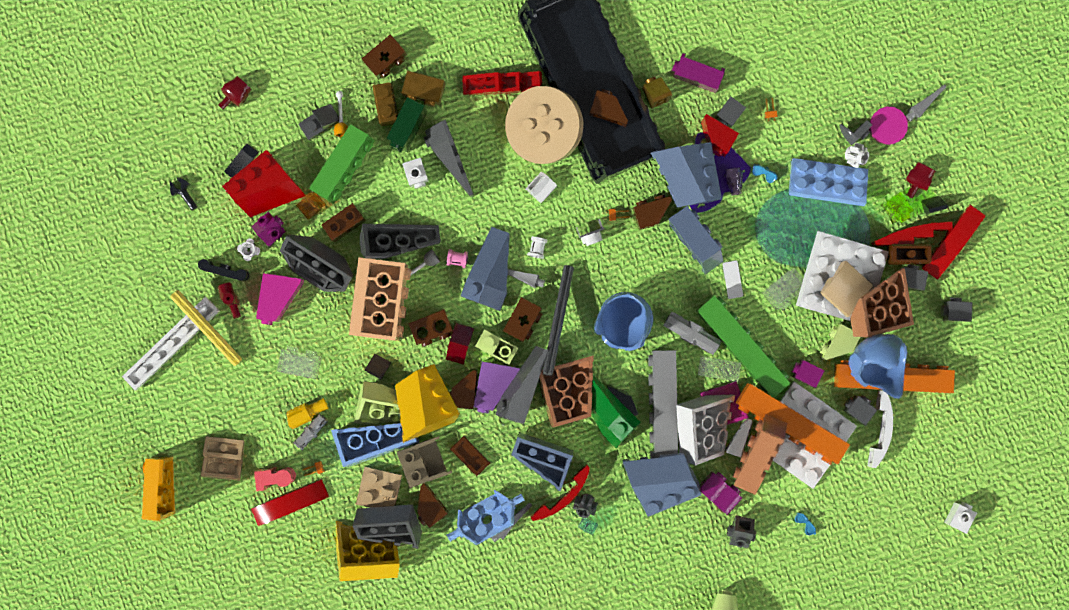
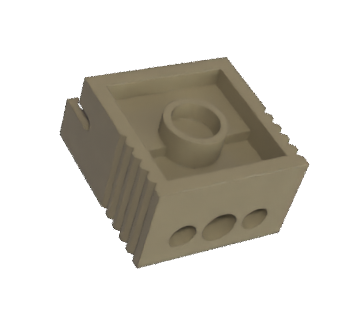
[397,436,452,488]

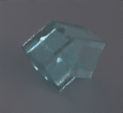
[578,518,598,535]

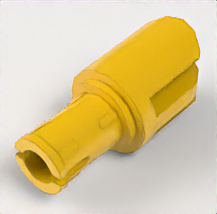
[286,398,329,429]

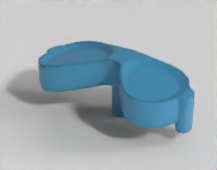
[752,164,778,183]
[794,512,816,536]

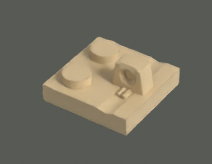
[356,466,403,508]

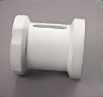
[527,236,548,259]

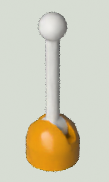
[334,91,348,137]

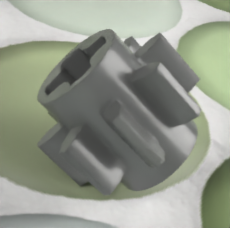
[573,494,598,518]

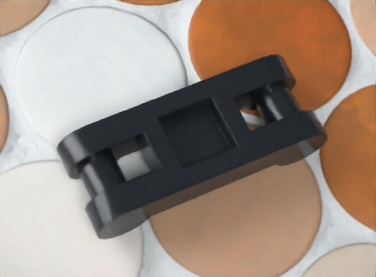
[198,259,250,281]

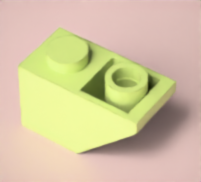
[820,324,860,360]
[475,329,518,365]

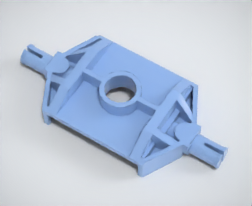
[447,490,525,545]

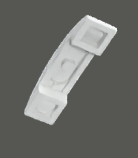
[868,390,893,468]

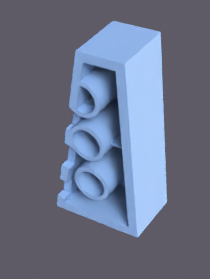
[331,423,419,467]

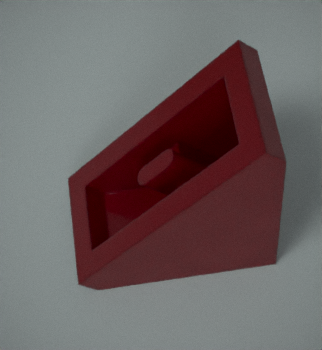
[445,323,474,365]

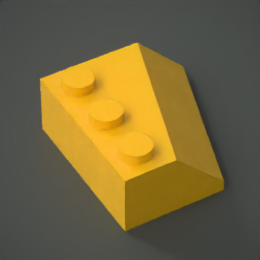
[395,364,460,443]

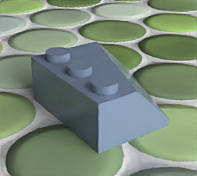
[622,453,701,517]

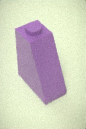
[474,361,520,413]

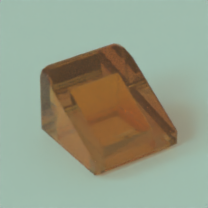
[296,192,326,220]

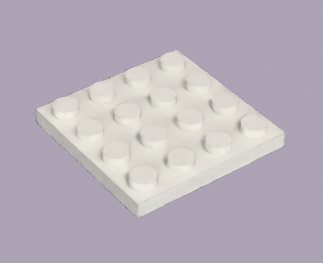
[796,231,889,321]
[773,382,857,489]

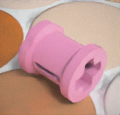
[446,249,468,269]

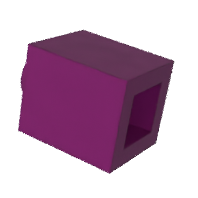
[792,360,825,388]

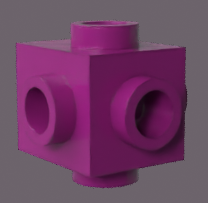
[251,211,286,246]

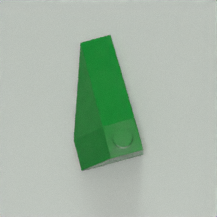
[591,375,641,449]

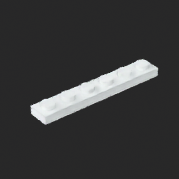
[122,297,220,390]

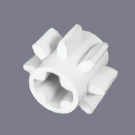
[845,143,869,168]

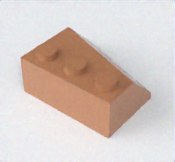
[850,268,914,337]

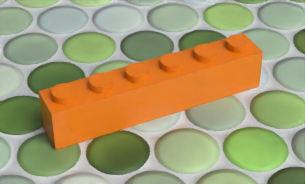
[834,360,955,393]
[735,383,850,465]

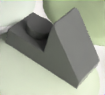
[298,104,339,141]

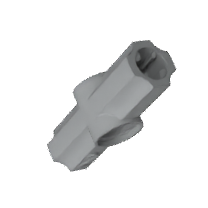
[663,312,721,355]

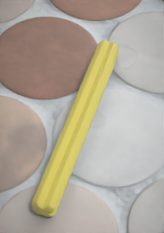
[170,290,242,366]

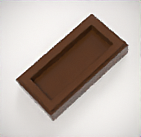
[450,436,490,476]

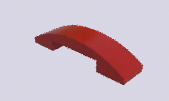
[531,464,590,521]
[251,479,330,526]

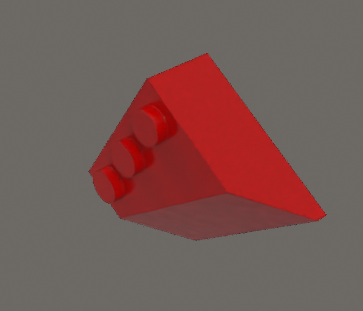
[222,149,306,218]

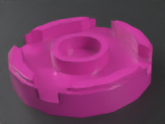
[869,107,908,145]

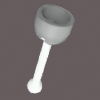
[411,249,440,275]

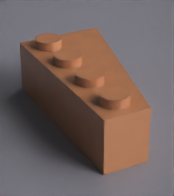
[733,414,787,494]

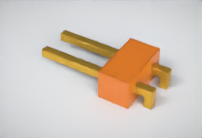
[765,98,777,122]

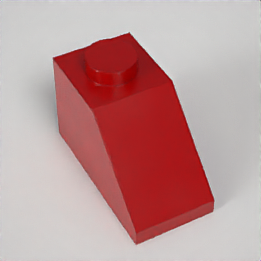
[701,114,739,157]

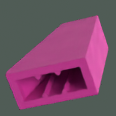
[256,273,304,325]

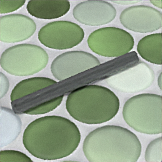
[543,265,574,376]

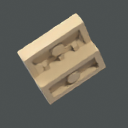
[820,261,873,317]
[201,436,244,481]

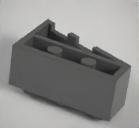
[353,505,422,549]

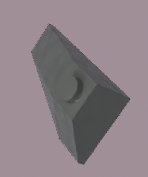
[424,120,474,198]
[360,224,441,259]
[496,346,548,424]

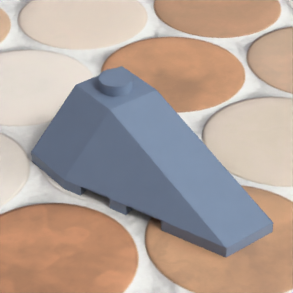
[461,227,510,311]

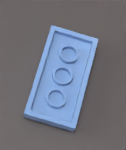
[788,158,868,206]

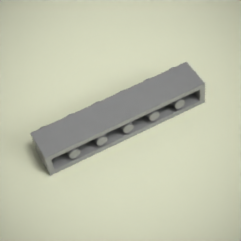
[648,351,678,459]

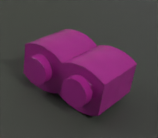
[700,471,742,515]

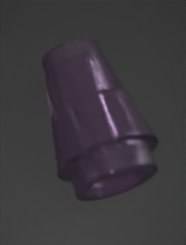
[724,167,743,196]

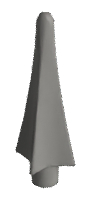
[906,85,947,122]
[508,269,545,288]
[491,503,532,542]

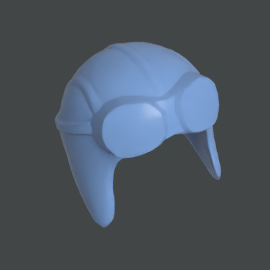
[594,292,653,351]
[849,334,907,398]

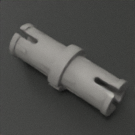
[293,414,328,450]

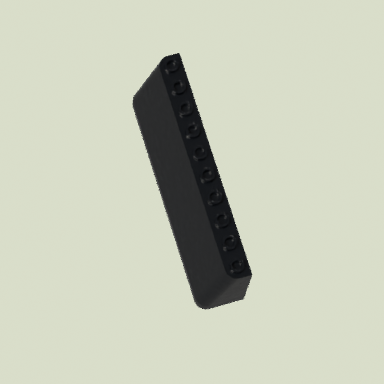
[518,0,665,184]

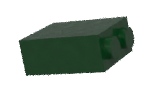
[386,97,427,153]

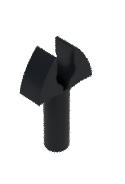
[170,177,198,211]

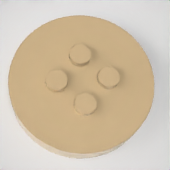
[505,86,583,164]

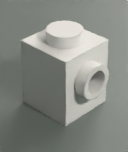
[402,158,429,189]
[944,502,977,534]

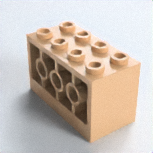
[349,257,411,341]

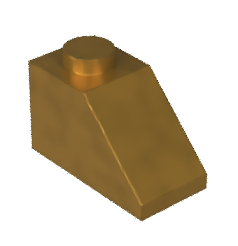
[642,77,672,109]

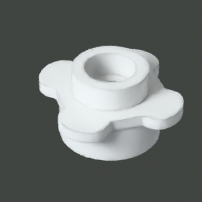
[237,238,260,261]

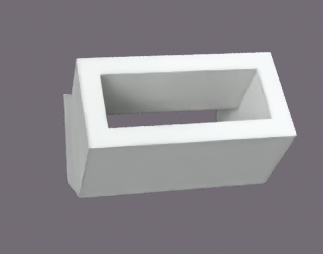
[526,172,557,204]

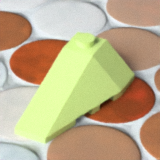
[354,381,401,426]

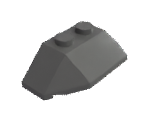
[280,235,353,292]

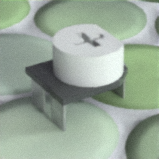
[576,219,605,246]

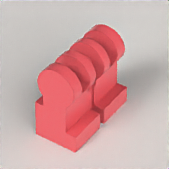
[254,467,296,491]

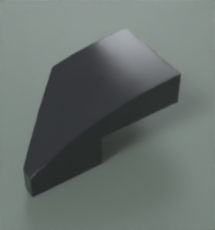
[607,385,638,416]

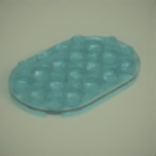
[755,190,871,268]

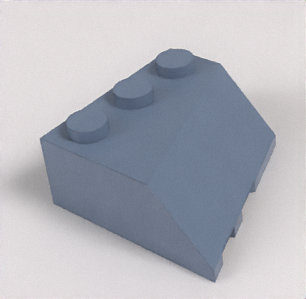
[651,142,722,208]

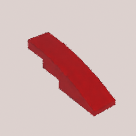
[462,71,542,95]
[922,204,986,280]
[871,222,953,246]

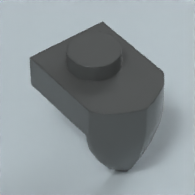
[839,120,872,145]

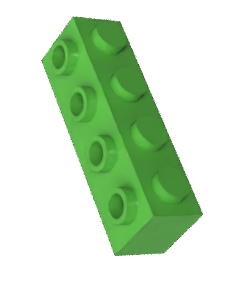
[309,124,375,205]

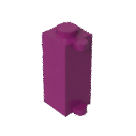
[672,53,725,93]

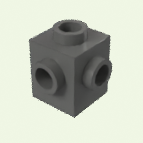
[727,515,756,548]

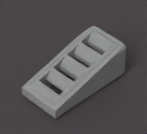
[725,419,753,457]

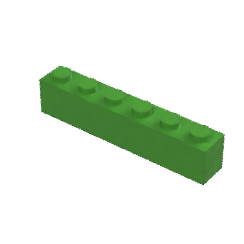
[695,295,790,398]

